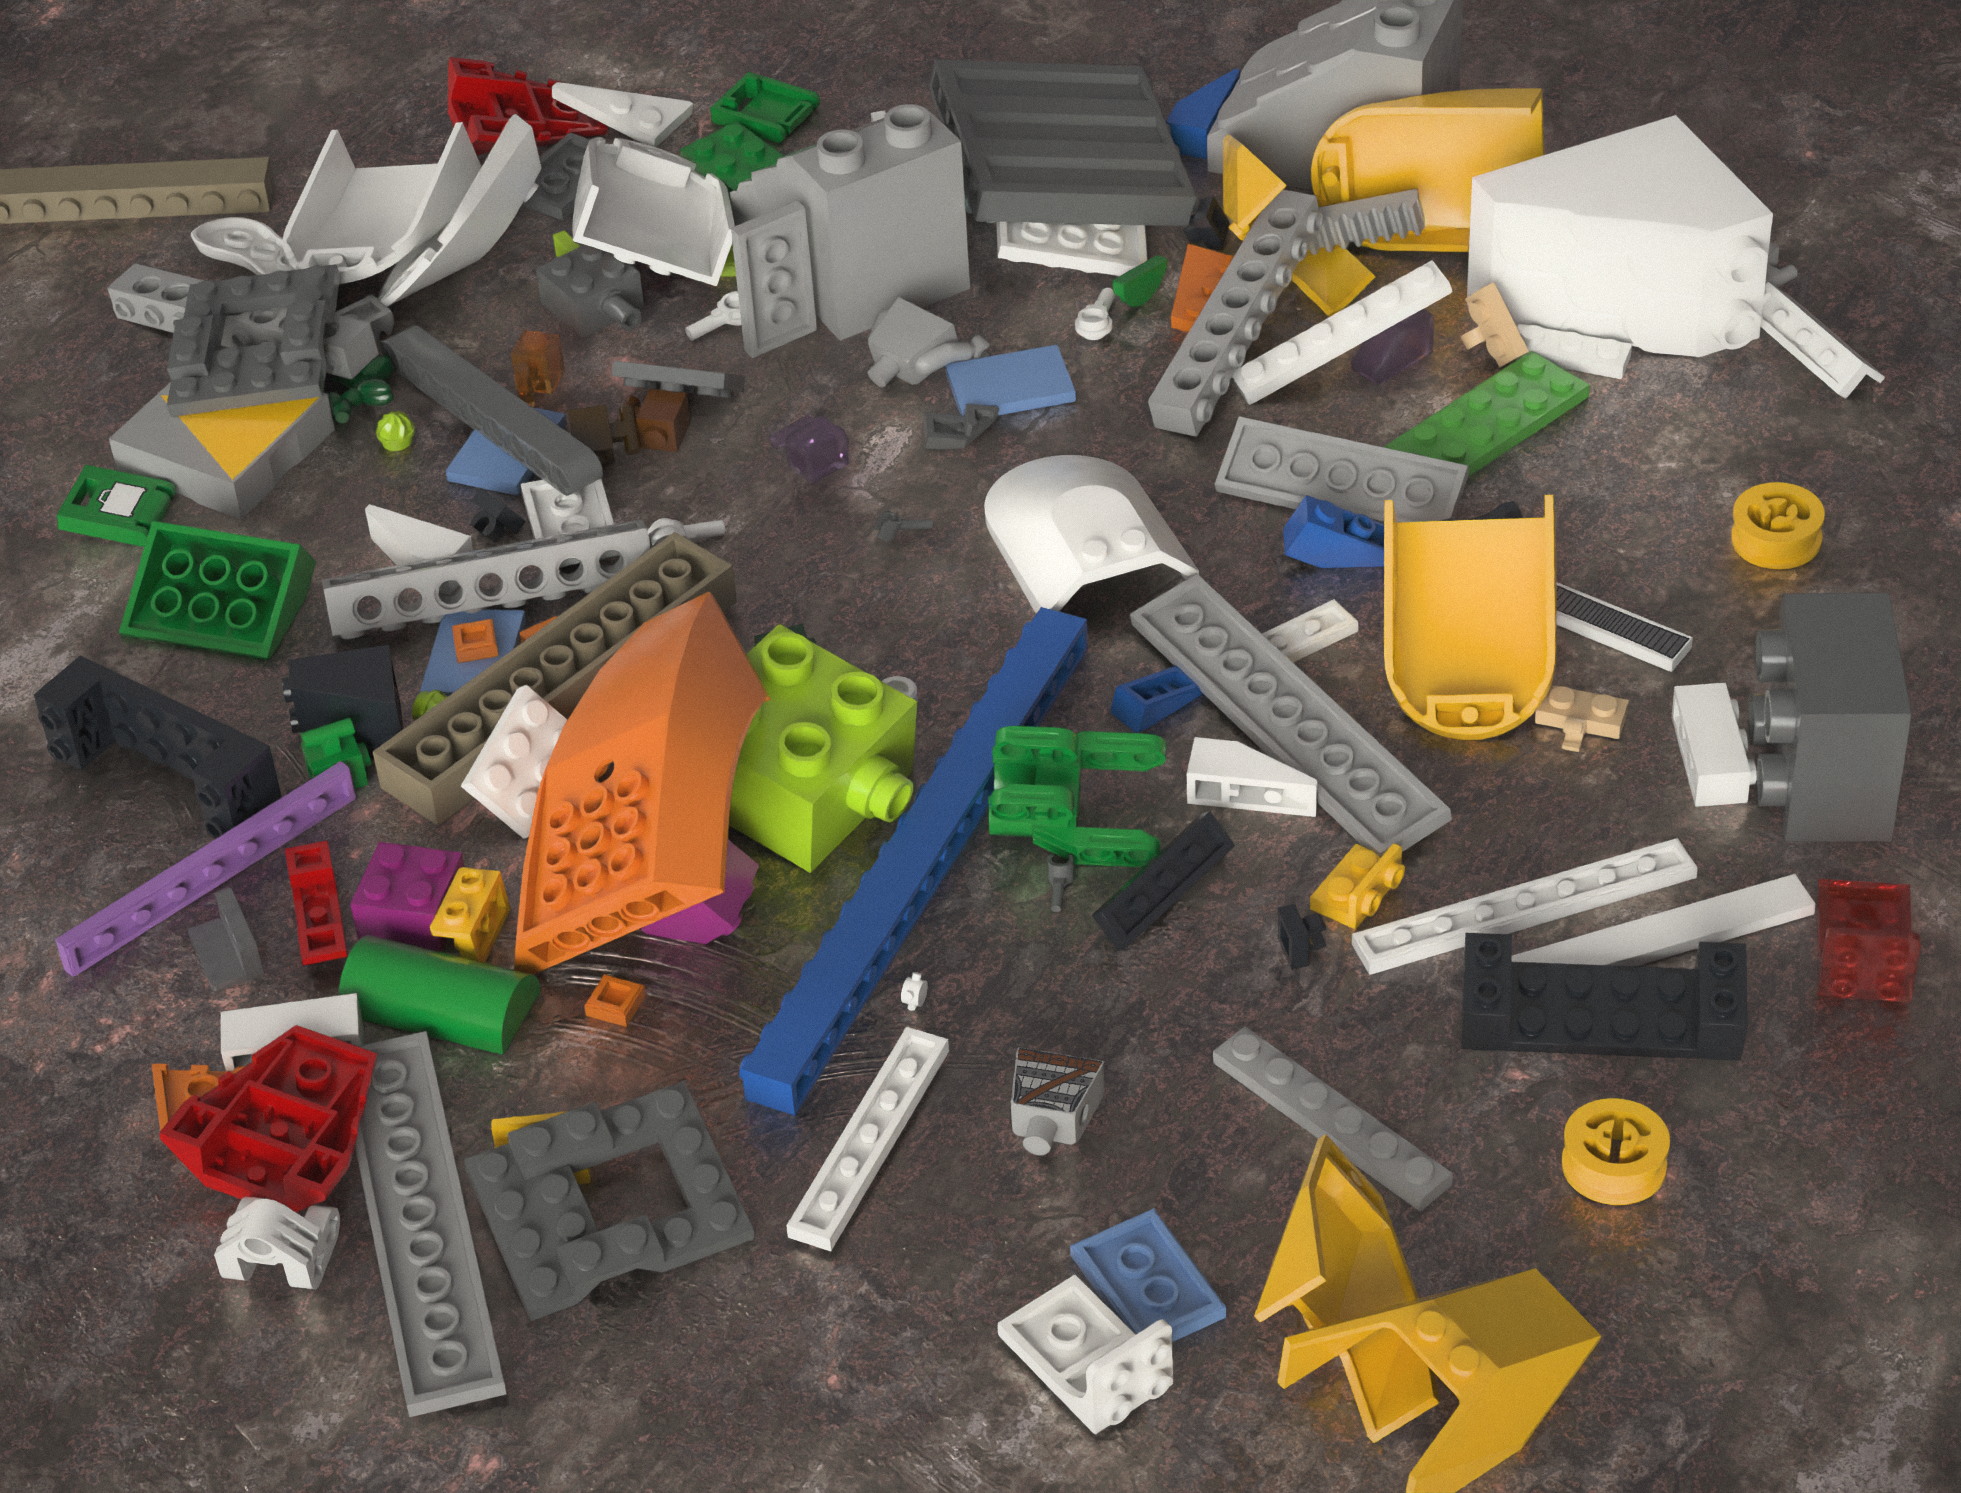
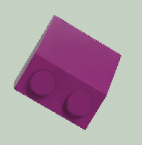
[641,840,759,944]

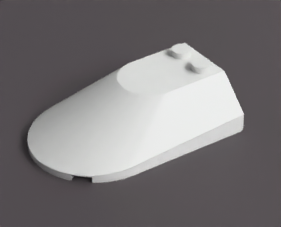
[378,114,542,307]
[984,455,1199,614]

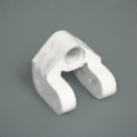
[214,1196,340,1290]

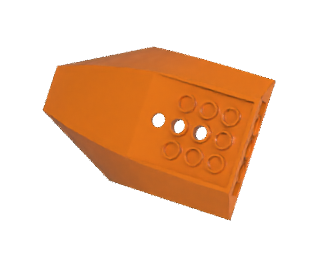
[514,592,771,974]

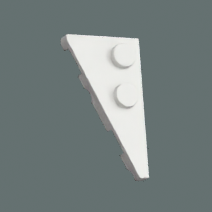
[552,82,693,147]

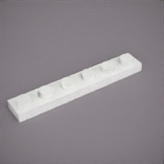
[1231,260,1453,405]
[786,1027,949,1251]

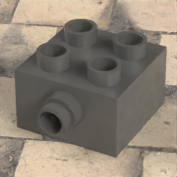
[1748,593,1912,842]

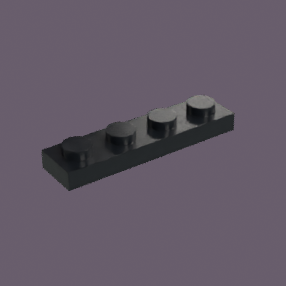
[1092,811,1235,951]

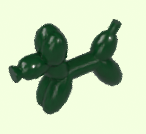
[325,355,394,423]

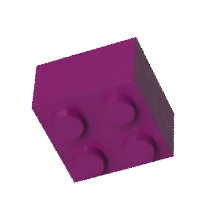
[350,842,465,952]

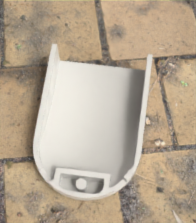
[283,122,481,284]
[572,137,735,286]

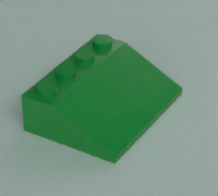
[118,521,316,660]

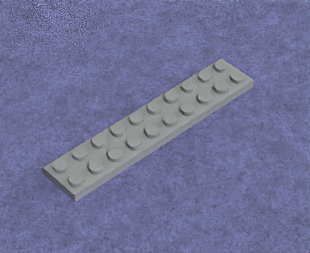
[1130,573,1452,858]
[355,1031,506,1417]

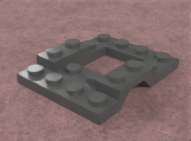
[167,264,340,417]
[464,1081,754,1321]

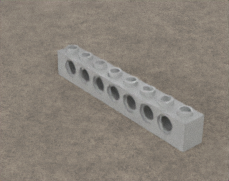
[1148,190,1323,437]
[107,263,379,379]
[322,519,651,639]

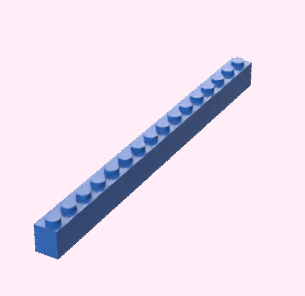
[739,607,1088,1116]

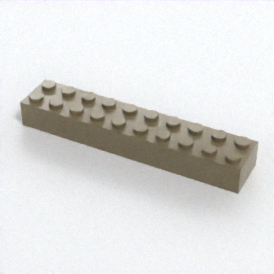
[373,532,737,826]

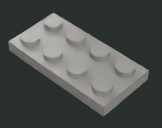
[731,201,817,358]

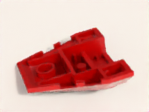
[448,57,608,155]
[159,1025,377,1212]

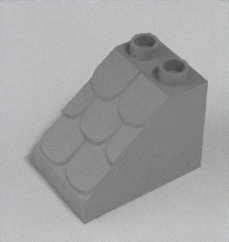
[1207,0,1463,191]
[730,104,970,341]

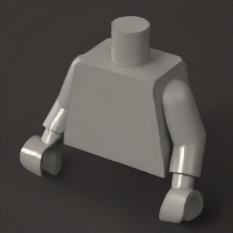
[868,297,990,387]

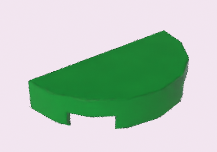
[1113,255,1168,307]

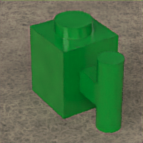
[300,717,371,789]

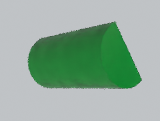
[338,935,541,1055]

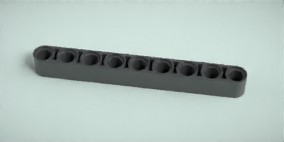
[380,325,603,496]

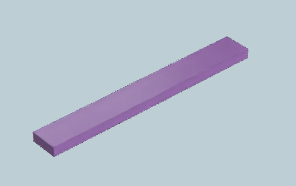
[55,761,356,977]

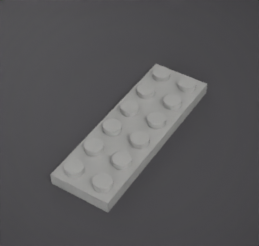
[1215,416,1469,524]

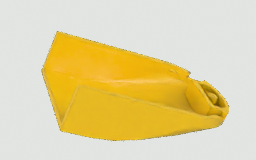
[1311,88,1545,252]
[1384,495,1557,740]

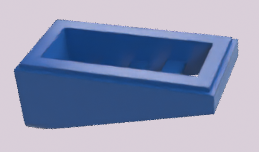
[1111,666,1203,733]

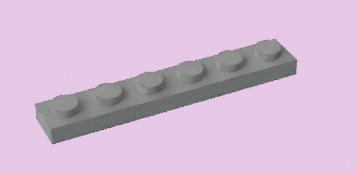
[1213,1027,1453,1212]

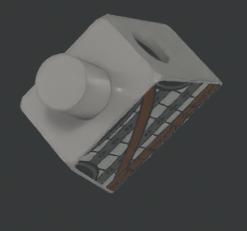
[1011,1047,1105,1155]

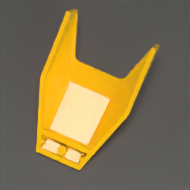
[1223,134,1375,317]
[1254,1134,1440,1443]
[1277,1268,1601,1493]

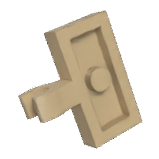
[1460,283,1529,368]
[1535,685,1629,752]

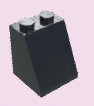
[282,645,404,760]

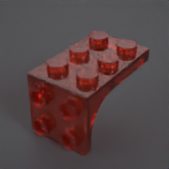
[1817,879,1921,1003]

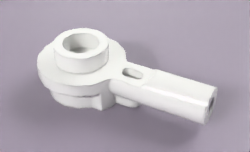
[1075,288,1115,340]
[685,291,742,341]
[647,518,725,548]

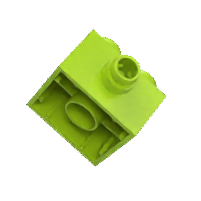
[729,624,917,873]

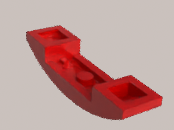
[285,840,347,966]

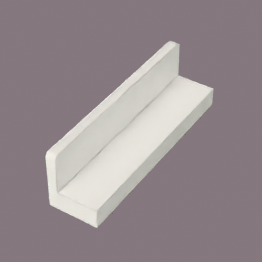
[1761,282,1885,399]

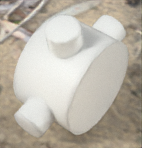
[901,972,928,1011]

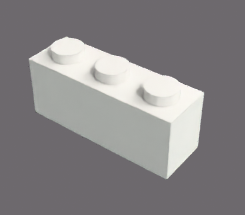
[1671,682,1756,807]
[221,993,364,1072]

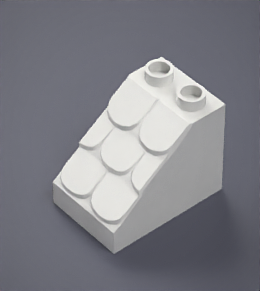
[1467,115,1773,357]

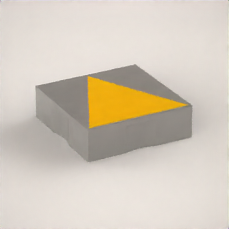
[109,382,335,520]

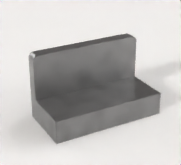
[188,888,264,992]

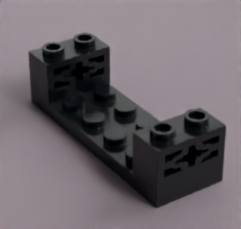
[34,655,282,839]
[1461,933,1748,1061]

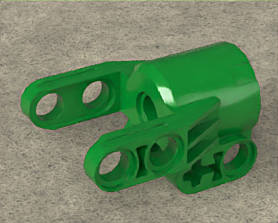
[988,726,1167,867]

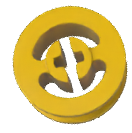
[1731,482,1825,569]
[1561,1098,1670,1205]

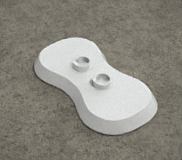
[191,217,293,275]

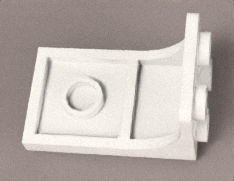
[998,1275,1173,1434]

